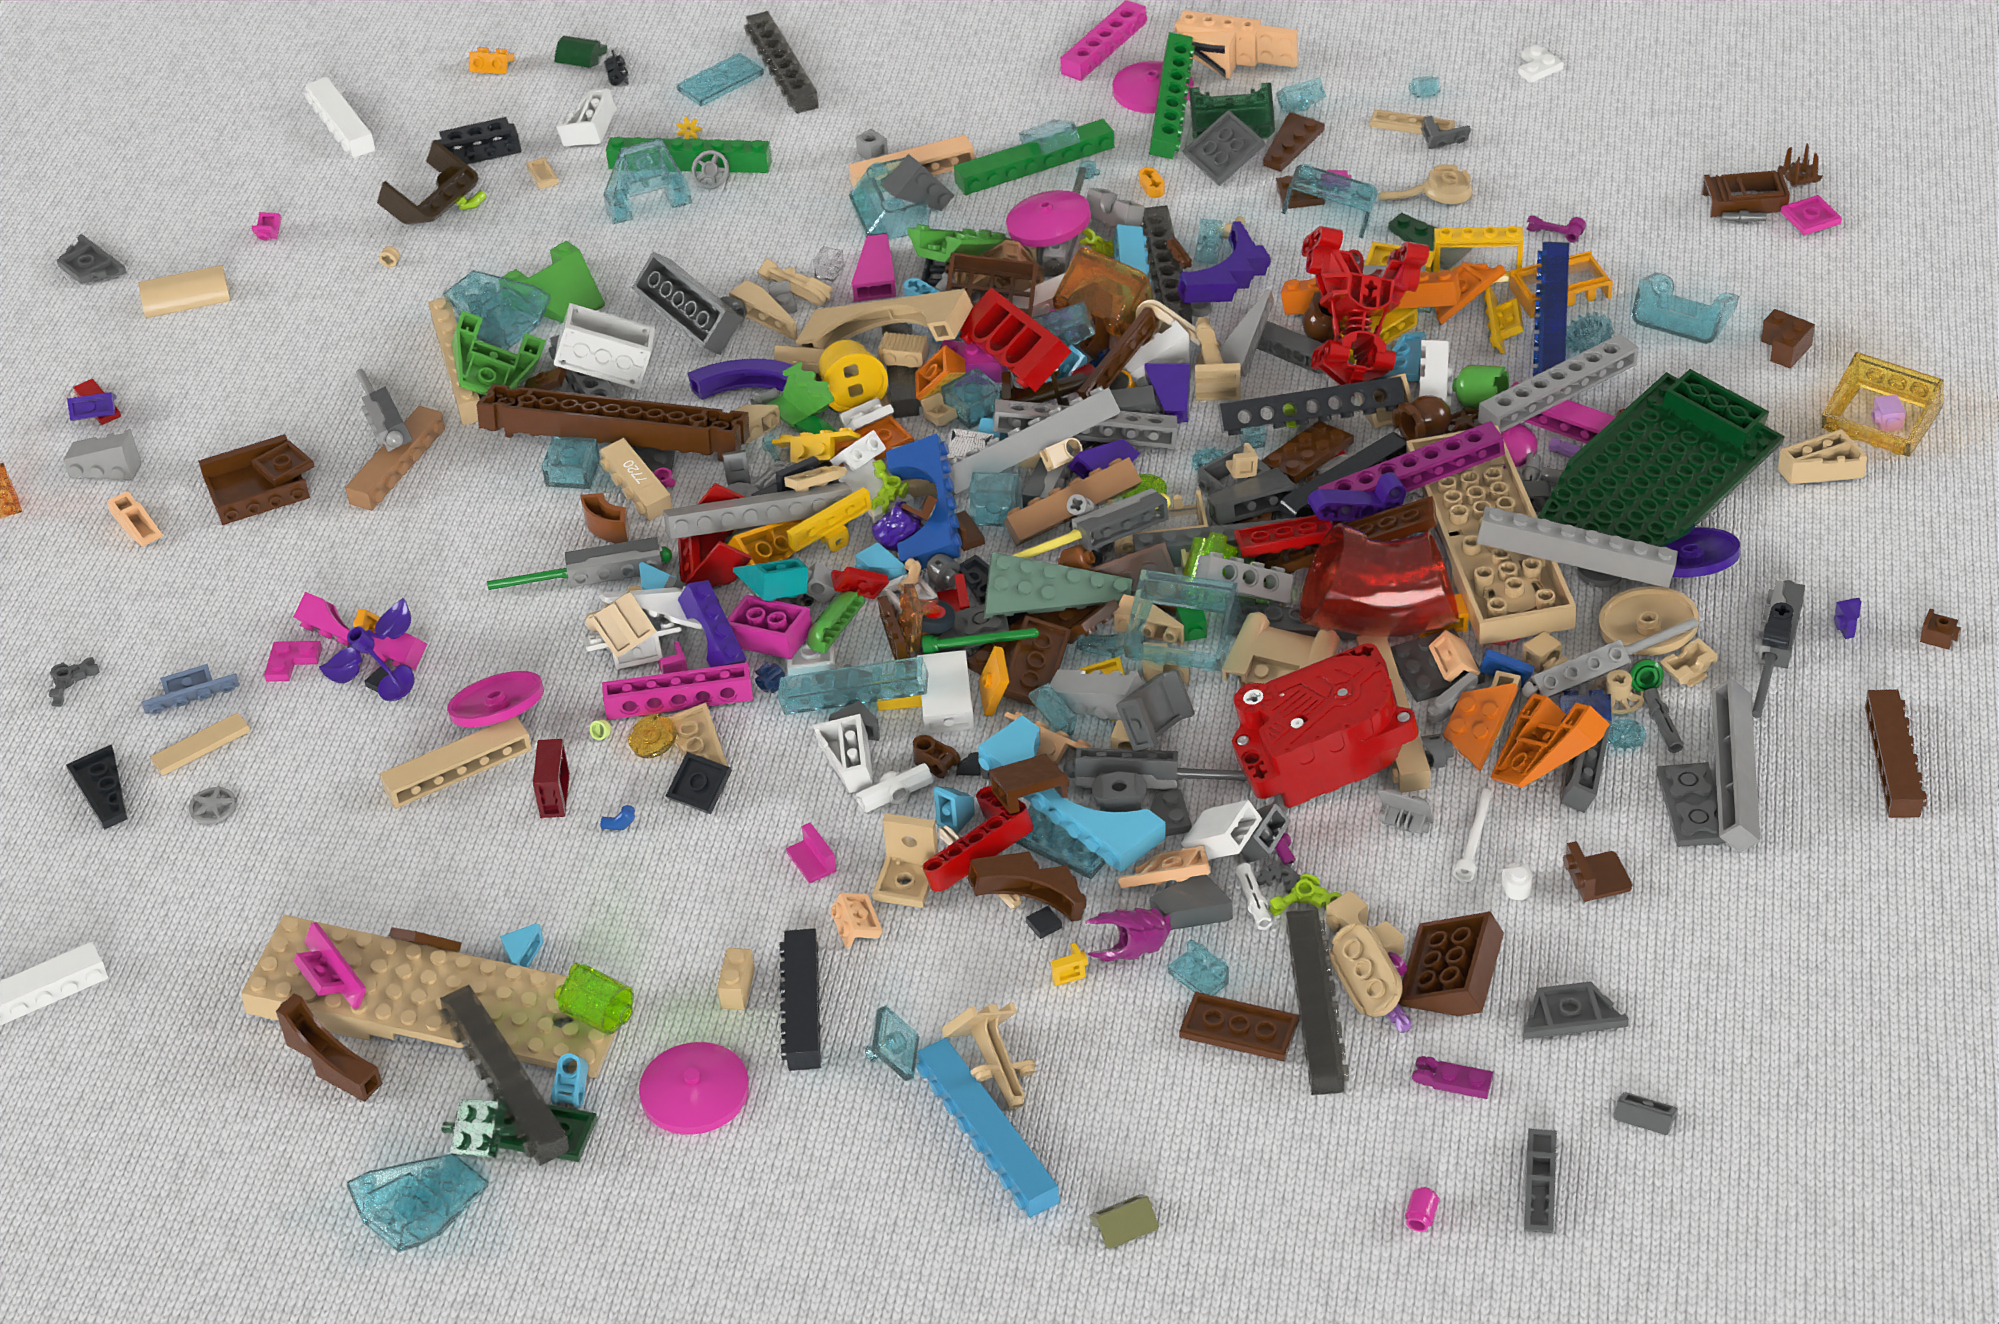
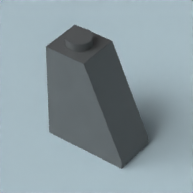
[1150,874,1233,930]

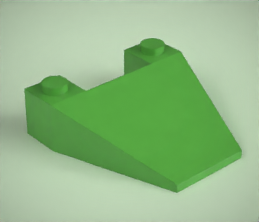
[499,240,605,323]
[451,311,546,396]

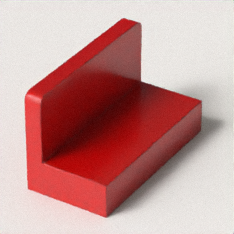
[937,574,970,612]

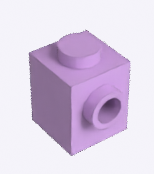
[1871,394,1906,432]

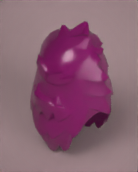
[1085,907,1172,962]

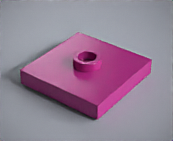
[1781,195,1842,235]

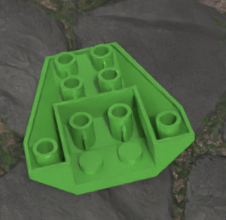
[907,224,1013,262]

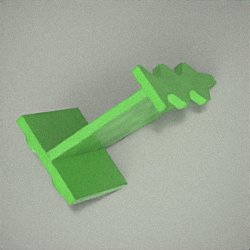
[766,362,834,428]

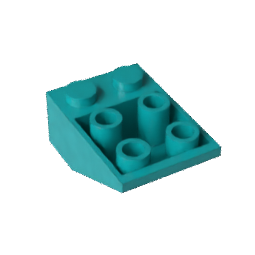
[733,558,808,601]

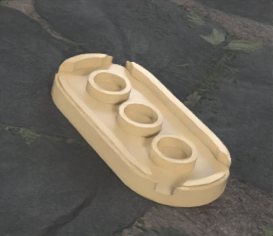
[1329,923,1402,1017]

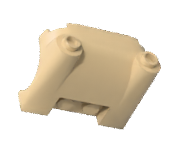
[1222,612,1340,684]

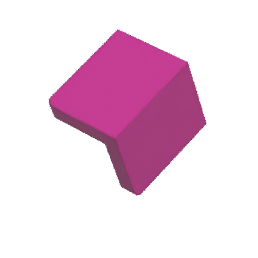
[658,641,688,674]

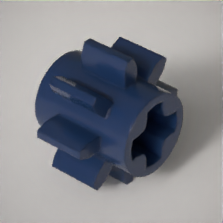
[755,662,785,693]

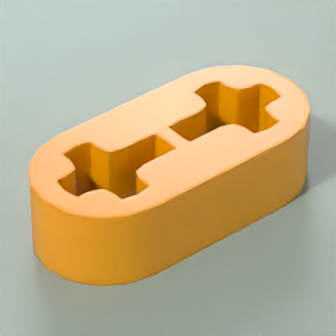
[1138,167,1165,198]

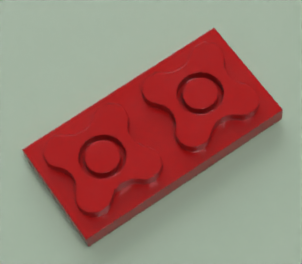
[1233,515,1336,558]

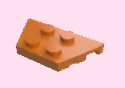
[1435,262,1506,325]
[1443,683,1519,771]

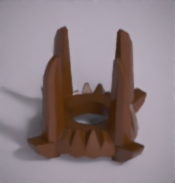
[1778,143,1823,187]

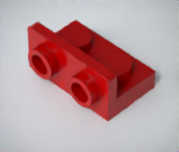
[830,566,889,599]

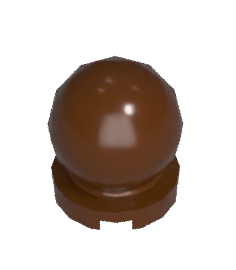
[1302,292,1345,343]
[1392,395,1452,441]

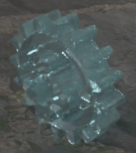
[1564,312,1614,353]

